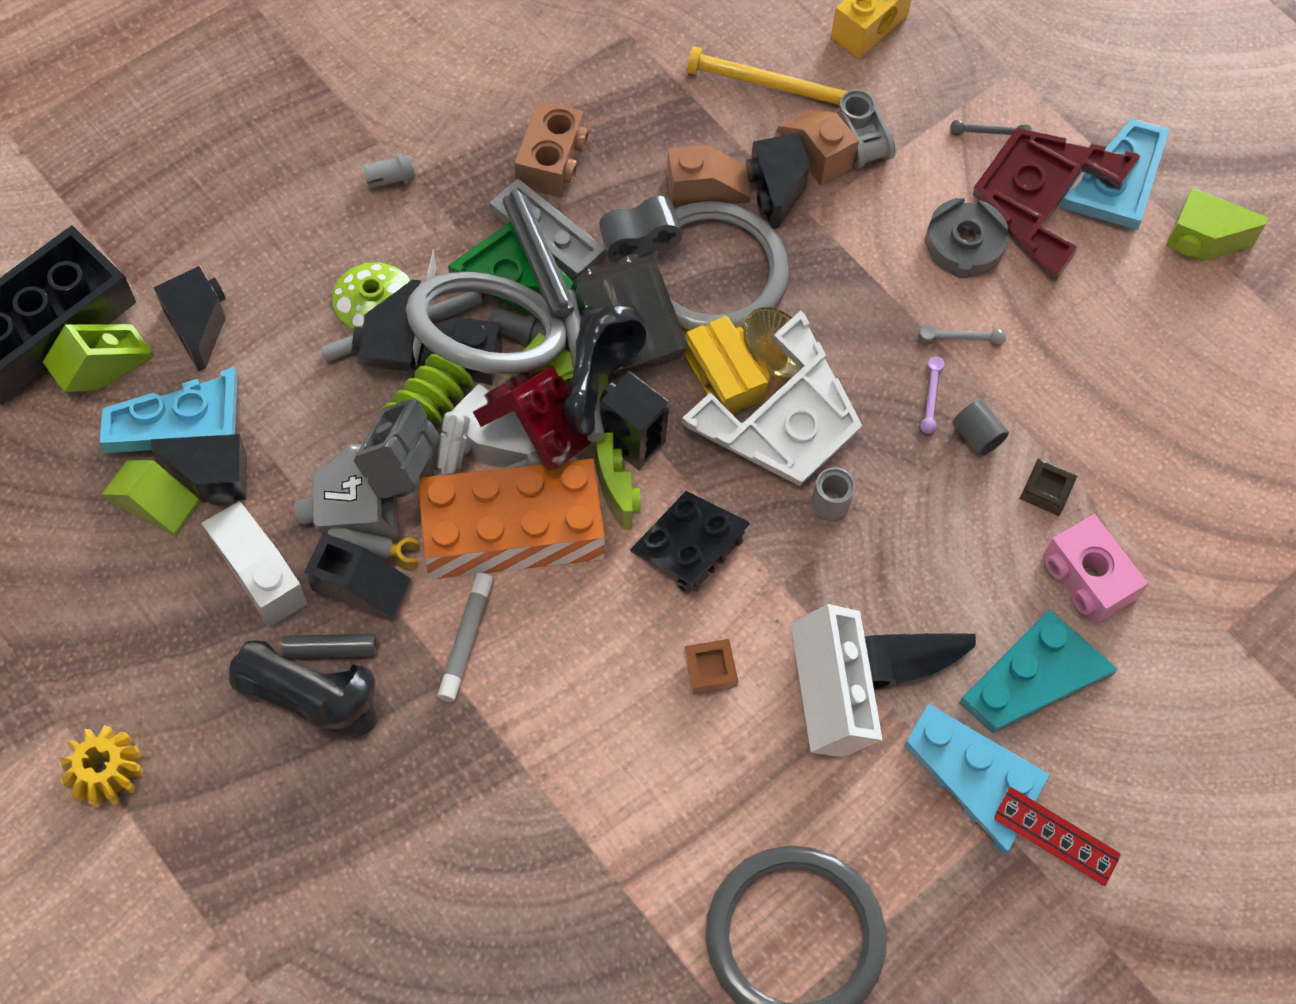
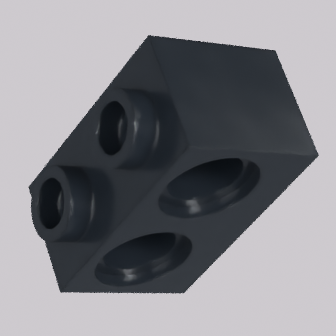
[599,372,669,470]

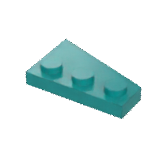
[959,609,1118,734]

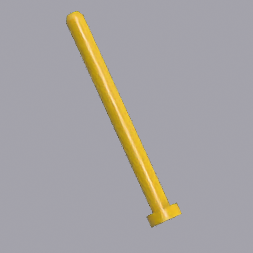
[686,46,848,105]

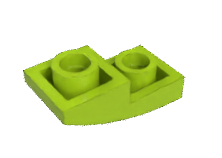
[595,433,641,530]

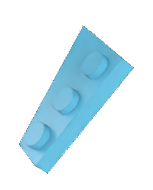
[1060,119,1170,230]

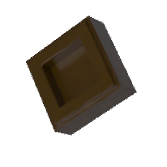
[1019,458,1077,516]

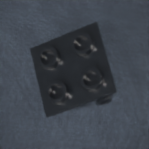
[630,491,750,594]

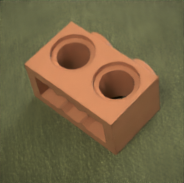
[514,100,589,198]

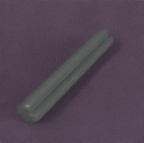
[503,190,574,319]

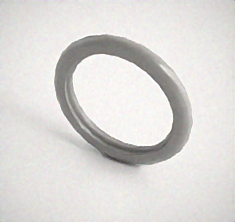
[636,201,790,331]
[406,272,567,374]

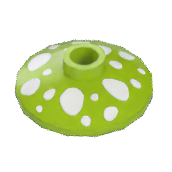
[332,262,409,331]

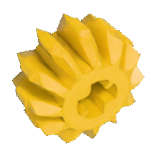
[59,725,143,808]

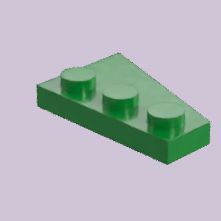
[448,221,591,326]

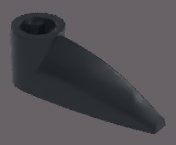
[865,633,976,690]

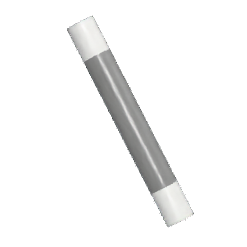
[437,573,493,702]

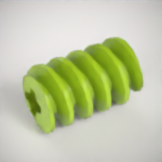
[382,354,474,426]

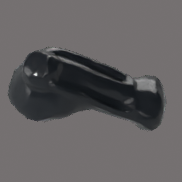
[561,305,647,436]
[229,640,378,737]

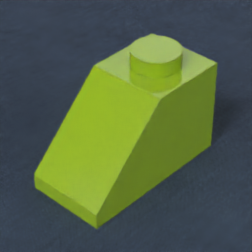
[1165,187,1269,261]
[43,324,154,392]

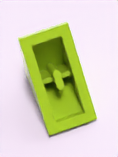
[101,460,201,537]

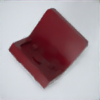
[473,365,592,471]

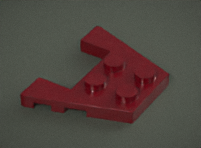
[973,128,1141,281]

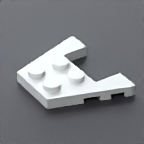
[681,310,862,486]

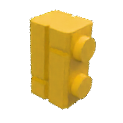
[682,316,770,415]

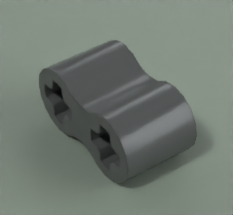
[599,196,682,264]

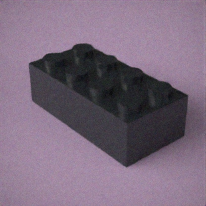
[0,225,136,405]

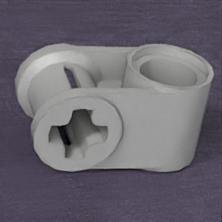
[837,89,896,169]

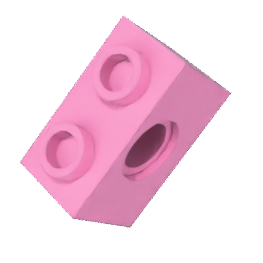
[1042,514,1148,625]

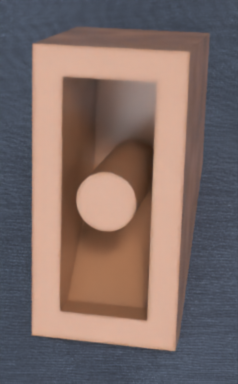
[776,110,859,186]
[666,145,751,209]

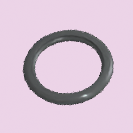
[705,845,887,1004]

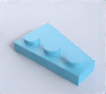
[99,367,238,453]
[904,704,1050,856]

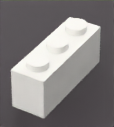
[791,604,883,758]

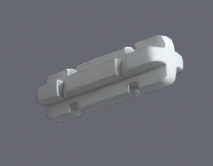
[433,410,470,476]

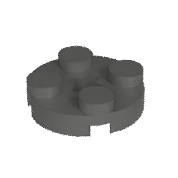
[925,198,1008,278]

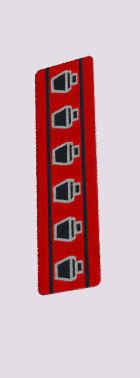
[994,787,1120,885]

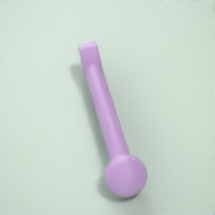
[920,356,944,434]

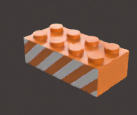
[418,458,605,580]

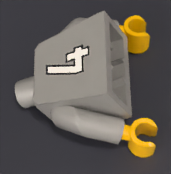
[294,444,420,570]

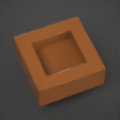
[684,639,738,694]

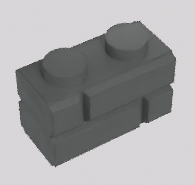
[353,398,440,499]

